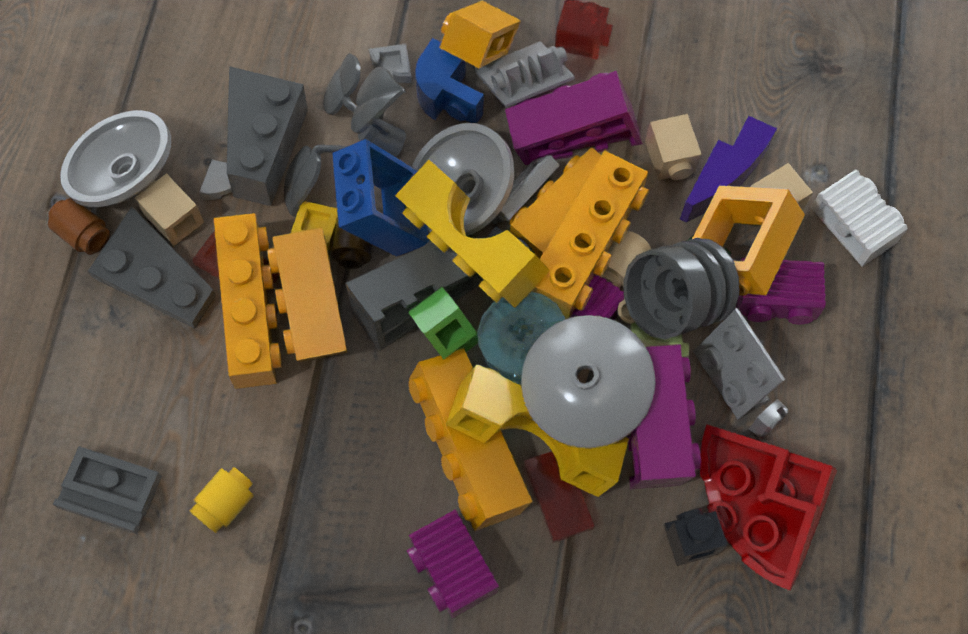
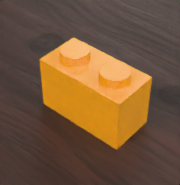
[439,1,521,68]

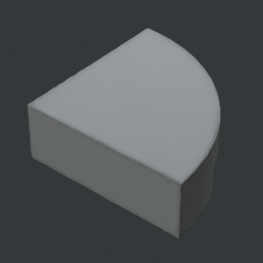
[369,44,412,83]
[199,160,232,200]
[749,399,789,439]

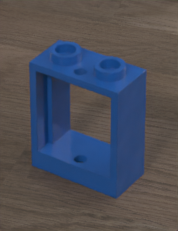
[332,139,429,257]

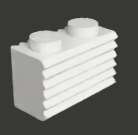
[811,170,908,267]

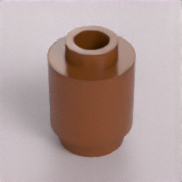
[48,198,110,255]

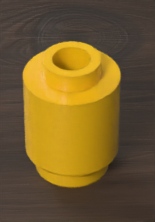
[189,467,254,533]

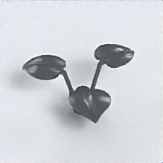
[284,53,406,217]

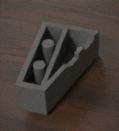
[227,66,308,206]
[346,241,479,351]

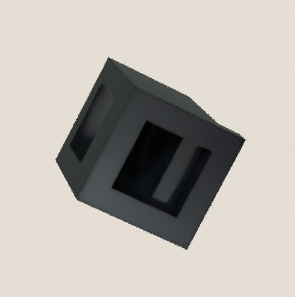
[664,508,728,566]

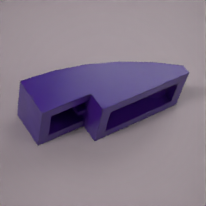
[680,116,777,223]

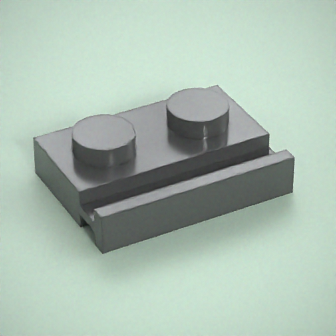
[53,446,162,535]

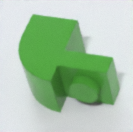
[408,287,482,359]

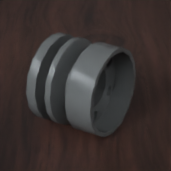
[624,238,739,340]

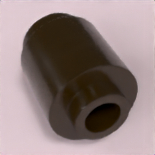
[331,217,373,269]

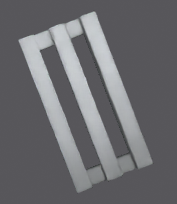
[492,155,560,224]

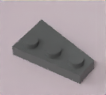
[88,207,216,329]

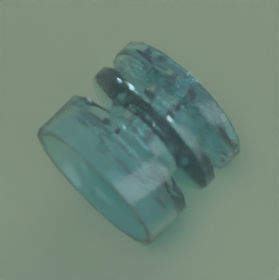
[477,292,565,386]

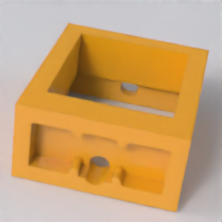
[692,186,805,296]

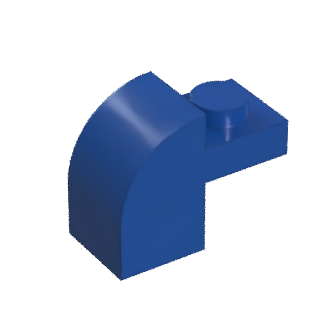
[415,38,484,124]

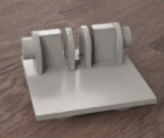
[474,41,575,108]
[693,308,785,420]

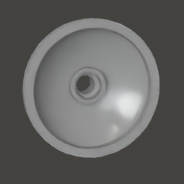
[60,110,172,207]
[412,123,514,236]
[521,315,655,448]

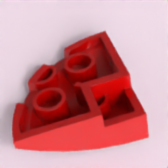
[700,424,837,591]

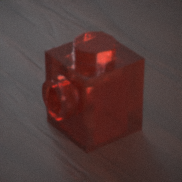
[555,0,614,60]

